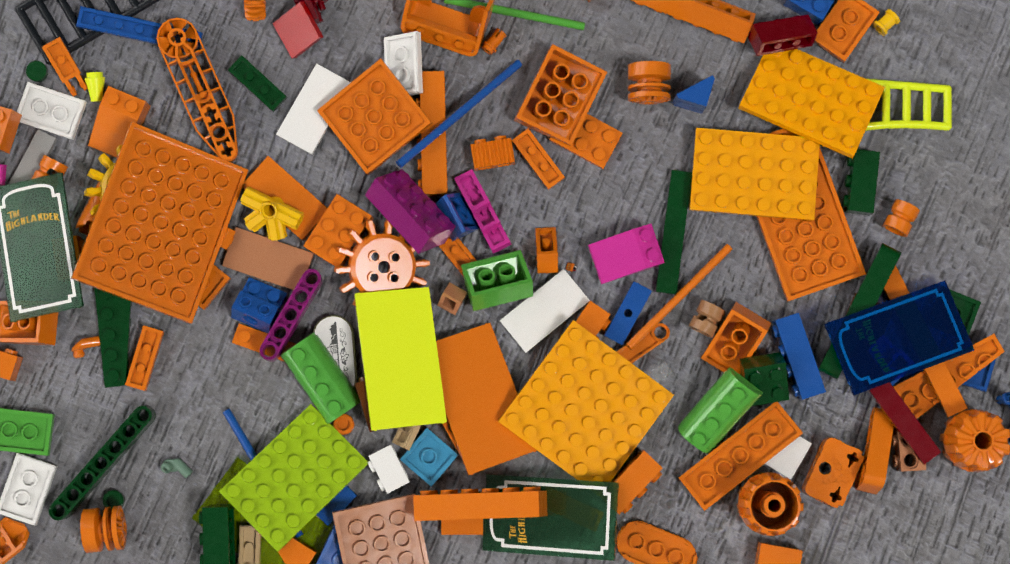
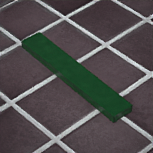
[655,170,692,295]

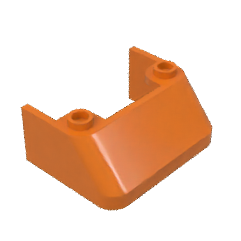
[401,0,495,57]

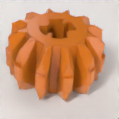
[244,0,266,21]

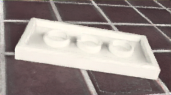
[276,63,351,155]
[500,269,590,353]

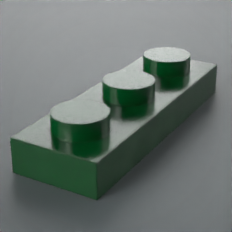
[228,55,287,113]

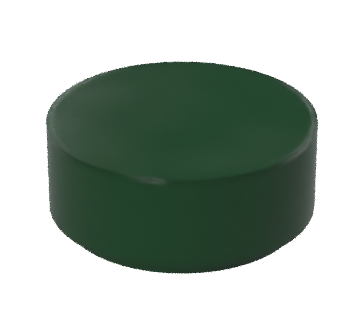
[26,61,48,82]
[103,490,125,509]

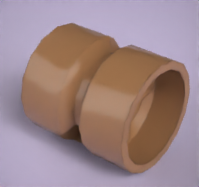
[689,300,725,338]

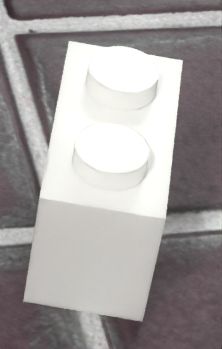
[367,445,411,494]

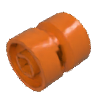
[31,155,68,193]
[883,199,920,237]

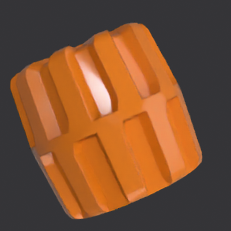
[939,409,1010,472]
[736,472,804,536]

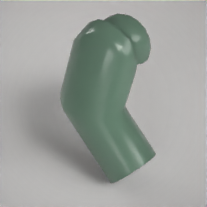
[161,458,193,479]

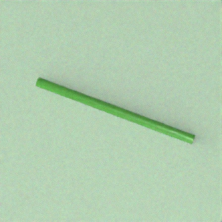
[444,0,585,31]

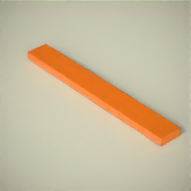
[883,265,968,417]

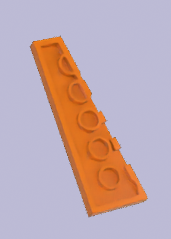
[894,334,1005,419]

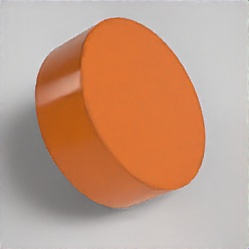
[333,414,355,435]

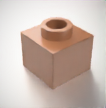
[437,282,468,315]

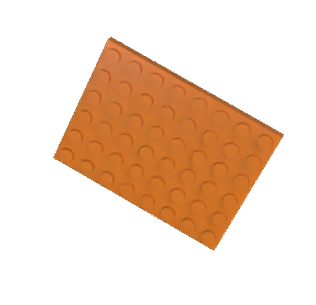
[71,122,248,324]

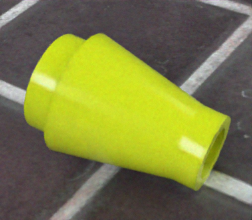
[84,72,105,102]

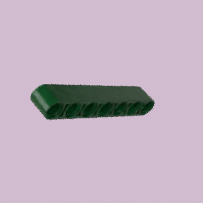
[818,243,902,379]
[49,406,156,521]

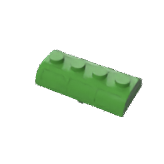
[280,333,360,424]
[678,367,763,453]

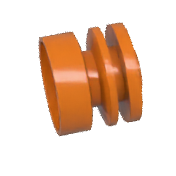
[628,61,671,105]
[80,506,127,553]

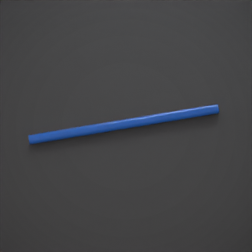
[396,60,522,168]

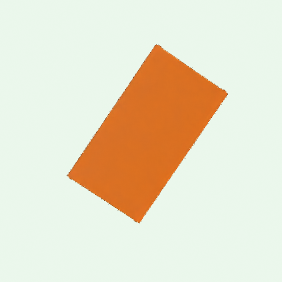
[436,323,537,476]

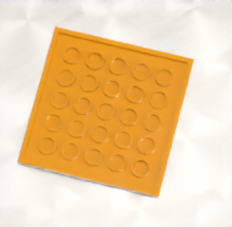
[498,320,674,496]

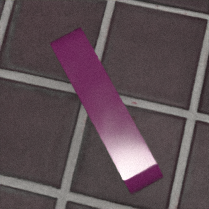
[260,269,322,362]

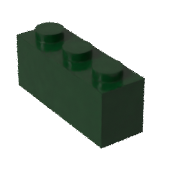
[842,149,880,216]

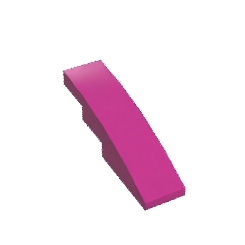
[454,169,512,254]

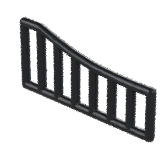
[15,0,160,65]

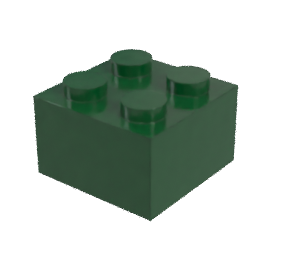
[739,352,789,406]

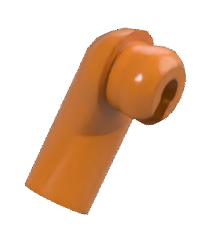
[71,336,100,358]

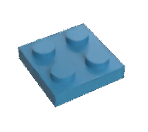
[400,428,458,487]

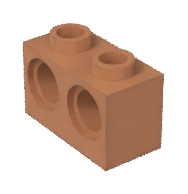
[891,429,926,472]

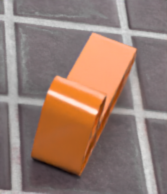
[855,407,894,494]

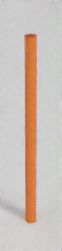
[626,244,733,350]

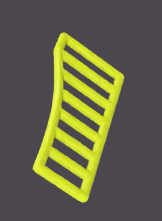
[801,79,952,138]

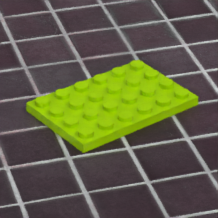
[219,404,368,552]

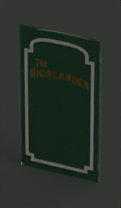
[0,173,84,322]
[482,474,619,561]

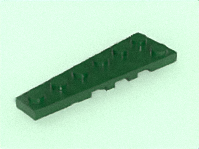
[94,288,132,388]

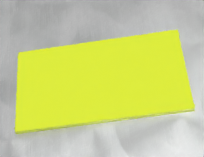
[354,287,447,431]

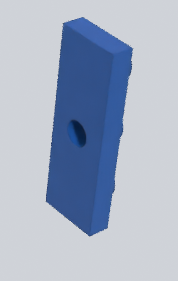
[604,281,652,345]

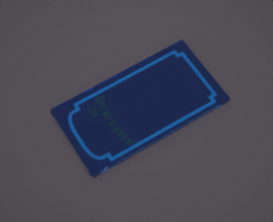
[824,281,974,396]

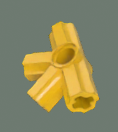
[240,187,304,241]

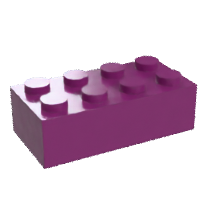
[365,169,456,254]

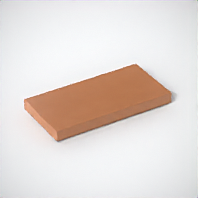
[222,227,314,290]

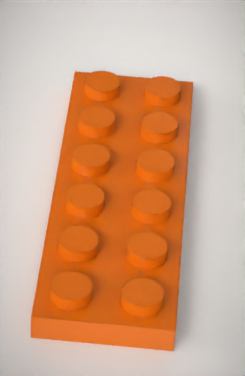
[678,402,803,511]

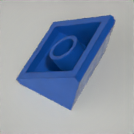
[672,75,715,114]
[435,193,480,242]

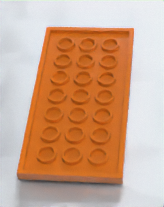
[756,129,866,302]

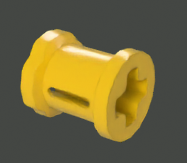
[872,9,900,36]

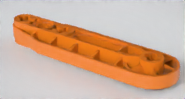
[156,18,238,162]

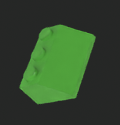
[461,250,533,311]

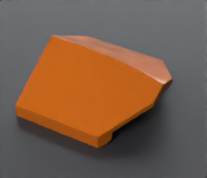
[0,517,30,564]

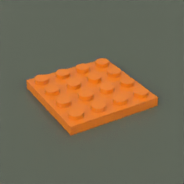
[317,58,432,175]

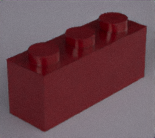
[748,14,818,56]

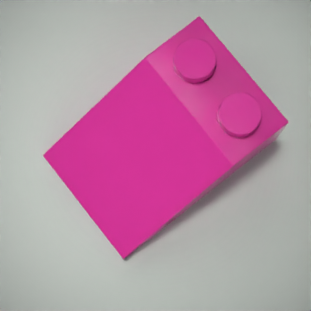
[588,224,665,284]

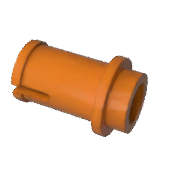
[482,28,507,55]

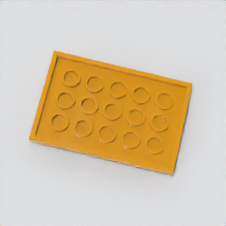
[738,49,885,159]
[689,128,820,221]

